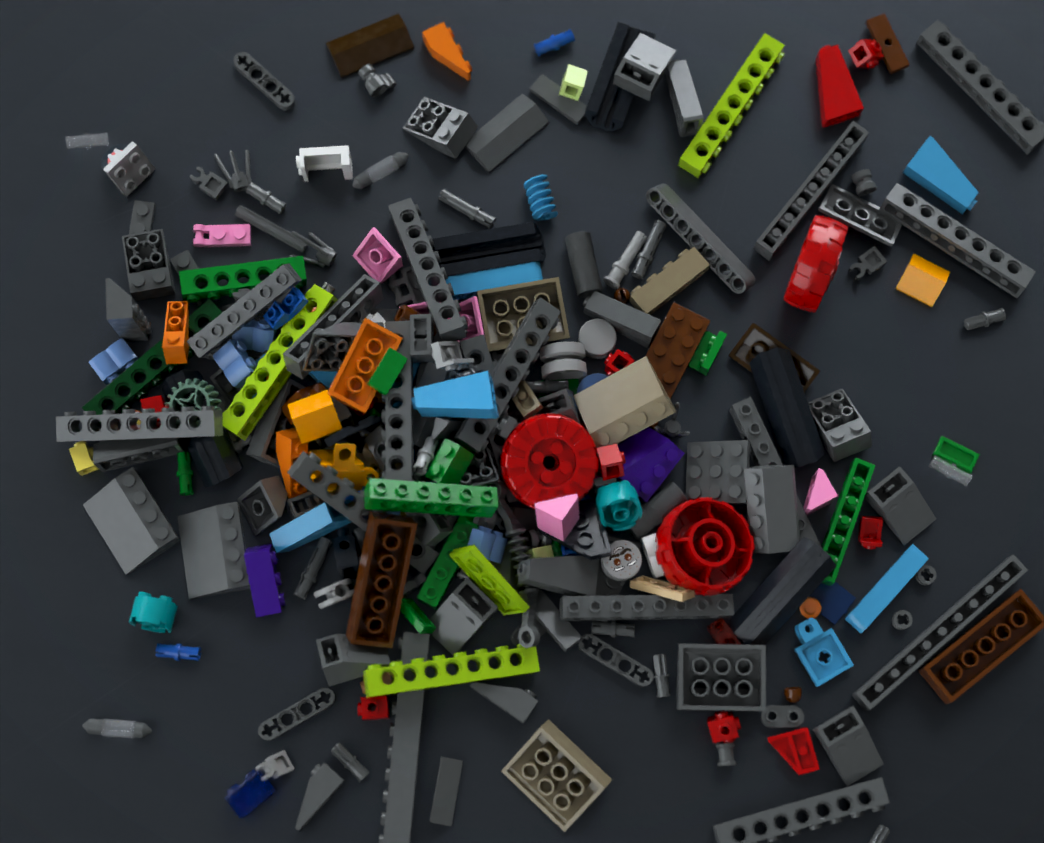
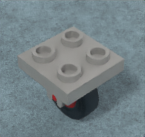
[101,141,155,197]

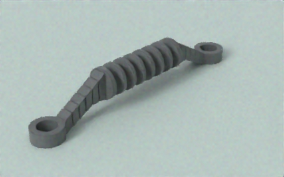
[486,480,540,648]

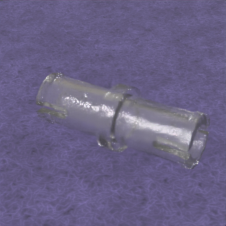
[66,132,109,149]
[928,455,973,487]

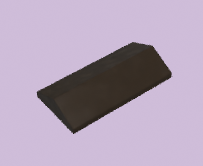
[326,13,415,78]
[728,322,820,393]

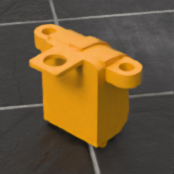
[308,444,379,491]

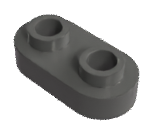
[760,705,804,728]

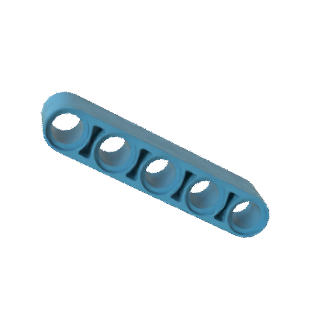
[445,262,543,300]
[845,544,929,634]

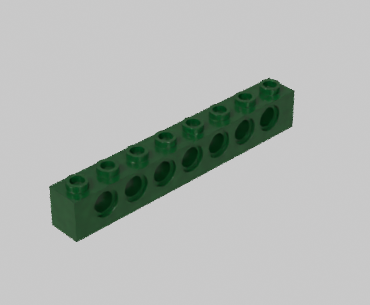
[82,299,222,429]

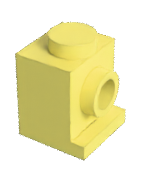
[69,441,99,476]

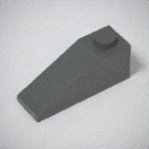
[470,682,538,724]
[295,763,345,831]

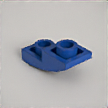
[263,287,309,330]

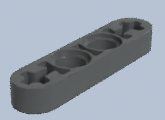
[233,52,295,111]
[578,634,653,687]
[258,688,336,741]

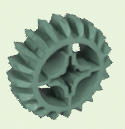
[164,378,222,428]

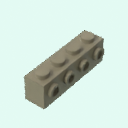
[629,247,710,315]

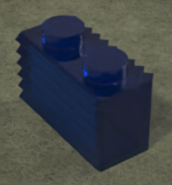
[225,769,277,819]

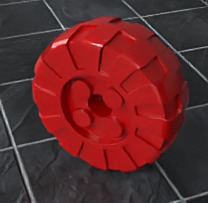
[783,215,848,312]
[500,413,599,509]
[655,497,755,596]

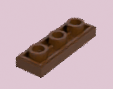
[866,13,910,74]

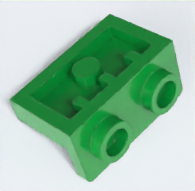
[688,331,727,376]

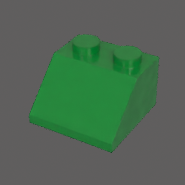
[423,438,474,484]

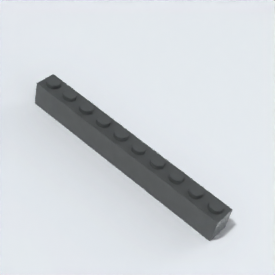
[851,554,1028,712]
[379,632,430,843]

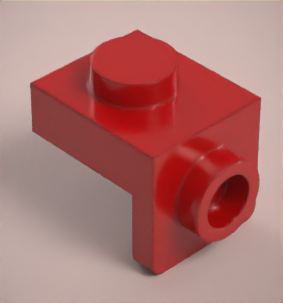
[858,515,883,549]

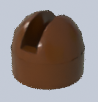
[614,288,630,304]
[784,687,802,703]

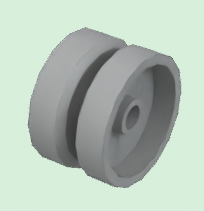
[540,342,587,381]

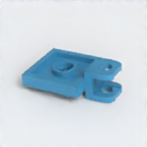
[794,618,854,687]

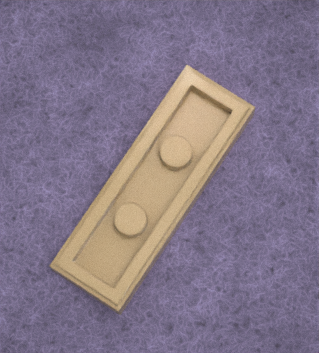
[630,575,695,602]

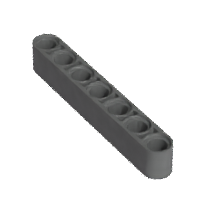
[646,183,755,294]

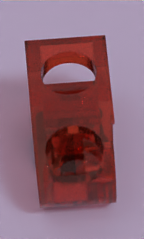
[706,617,741,645]

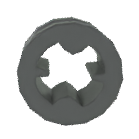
[915,565,937,586]
[891,610,913,630]

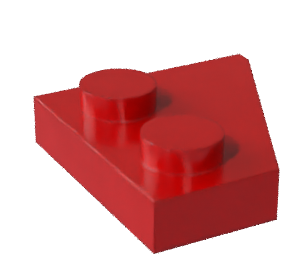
[767,727,820,775]

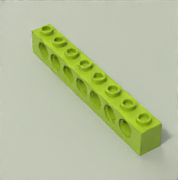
[678,33,785,178]
[222,284,338,441]
[363,644,540,698]

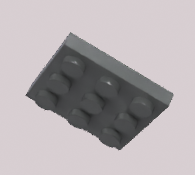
[685,440,750,505]

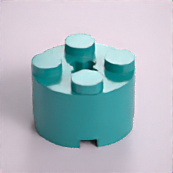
[595,480,643,531]
[129,592,178,633]

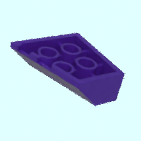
[616,427,685,502]

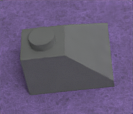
[237,475,288,536]

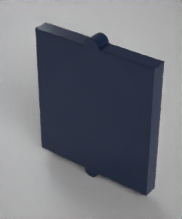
[809,581,856,625]

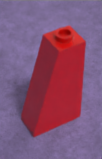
[816,44,864,128]

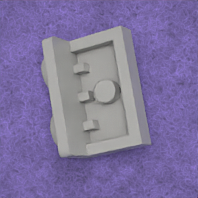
[431,341,474,372]

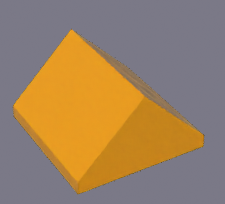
[895,253,950,307]
[287,390,342,445]

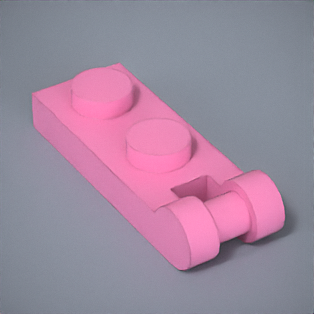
[193,224,251,247]

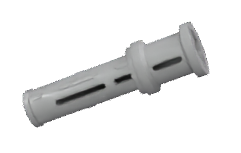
[603,231,648,289]

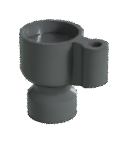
[358,64,396,98]

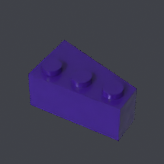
[244,543,286,617]

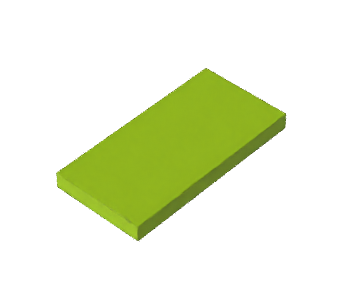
[449,545,529,615]

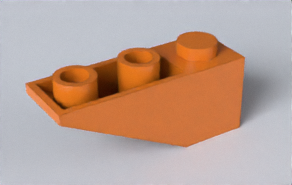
[422,22,472,81]
[162,301,189,364]
[276,428,308,498]

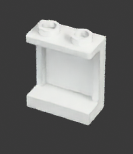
[296,145,353,182]

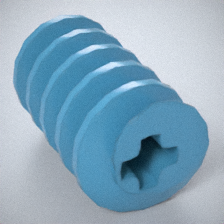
[524,174,558,221]

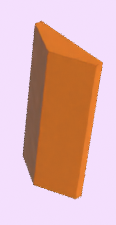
[327,318,403,413]

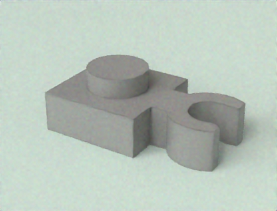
[256,750,294,781]

